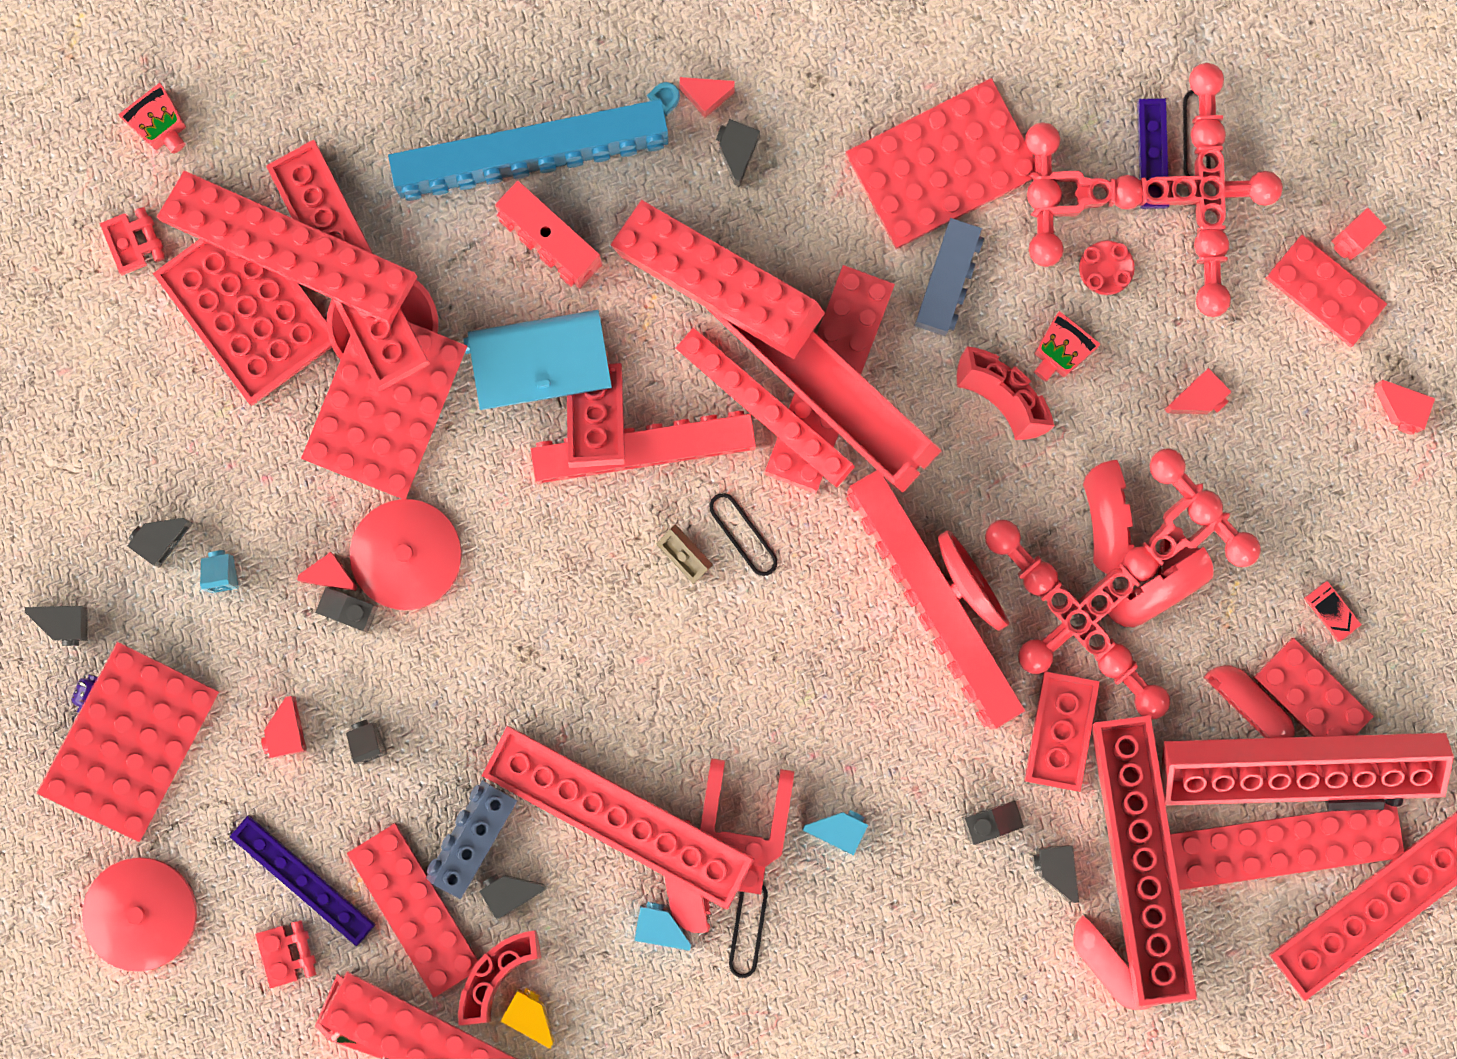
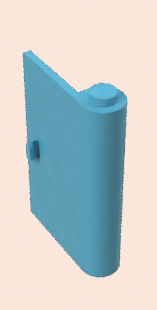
[463,310,612,410]

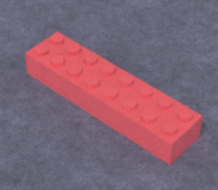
[610,200,825,359]
[765,265,895,494]

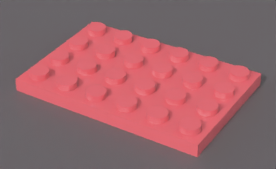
[845,78,1035,249]
[153,239,332,406]
[301,322,467,500]
[36,641,219,842]

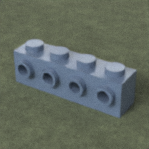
[426,780,517,899]

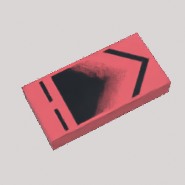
[1304,581,1362,642]

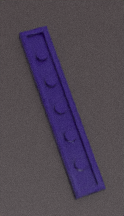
[229,815,376,947]

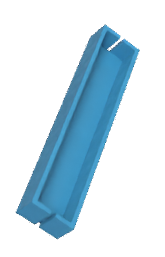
[388,99,669,201]

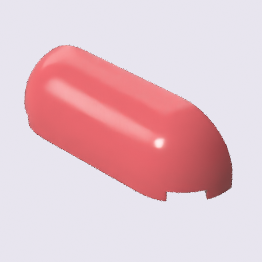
[1203,665,1295,738]
[664,820,711,933]
[1073,915,1152,1010]

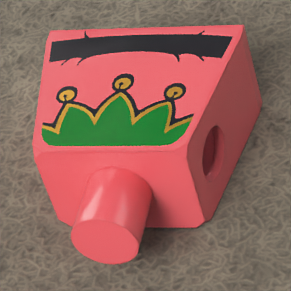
[118,83,186,154]
[1034,311,1100,382]

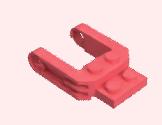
[700,758,794,895]

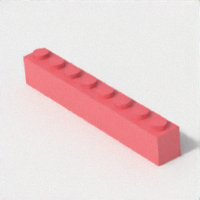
[530,411,756,484]

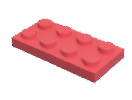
[1266,235,1387,347]
[567,363,625,468]
[1253,638,1374,737]
[1024,671,1100,792]

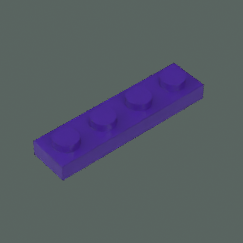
[1137,98,1169,209]

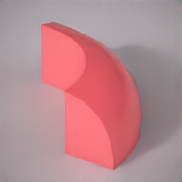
[957,346,1055,440]
[1083,460,1134,577]
[1108,547,1214,628]
[458,930,541,1026]

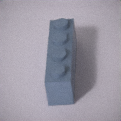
[914,218,984,336]

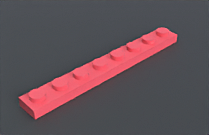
[675,328,855,488]

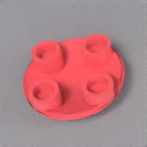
[1079,241,1135,295]

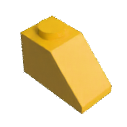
[501,988,554,1049]

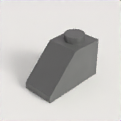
[716,119,760,187]
[127,518,193,568]
[315,587,378,633]
[25,606,88,646]
[346,719,387,764]
[962,800,1024,845]
[1032,845,1079,903]
[479,874,547,920]

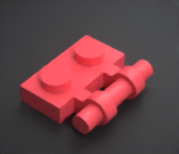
[99,207,165,275]
[255,920,317,988]

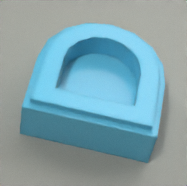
[647,82,680,116]

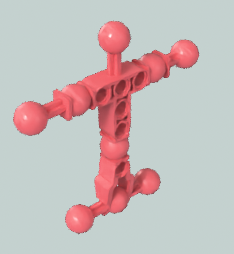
[1025,63,1283,317]
[985,448,1261,720]

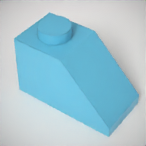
[200,550,239,594]
[802,810,868,856]
[634,902,691,951]

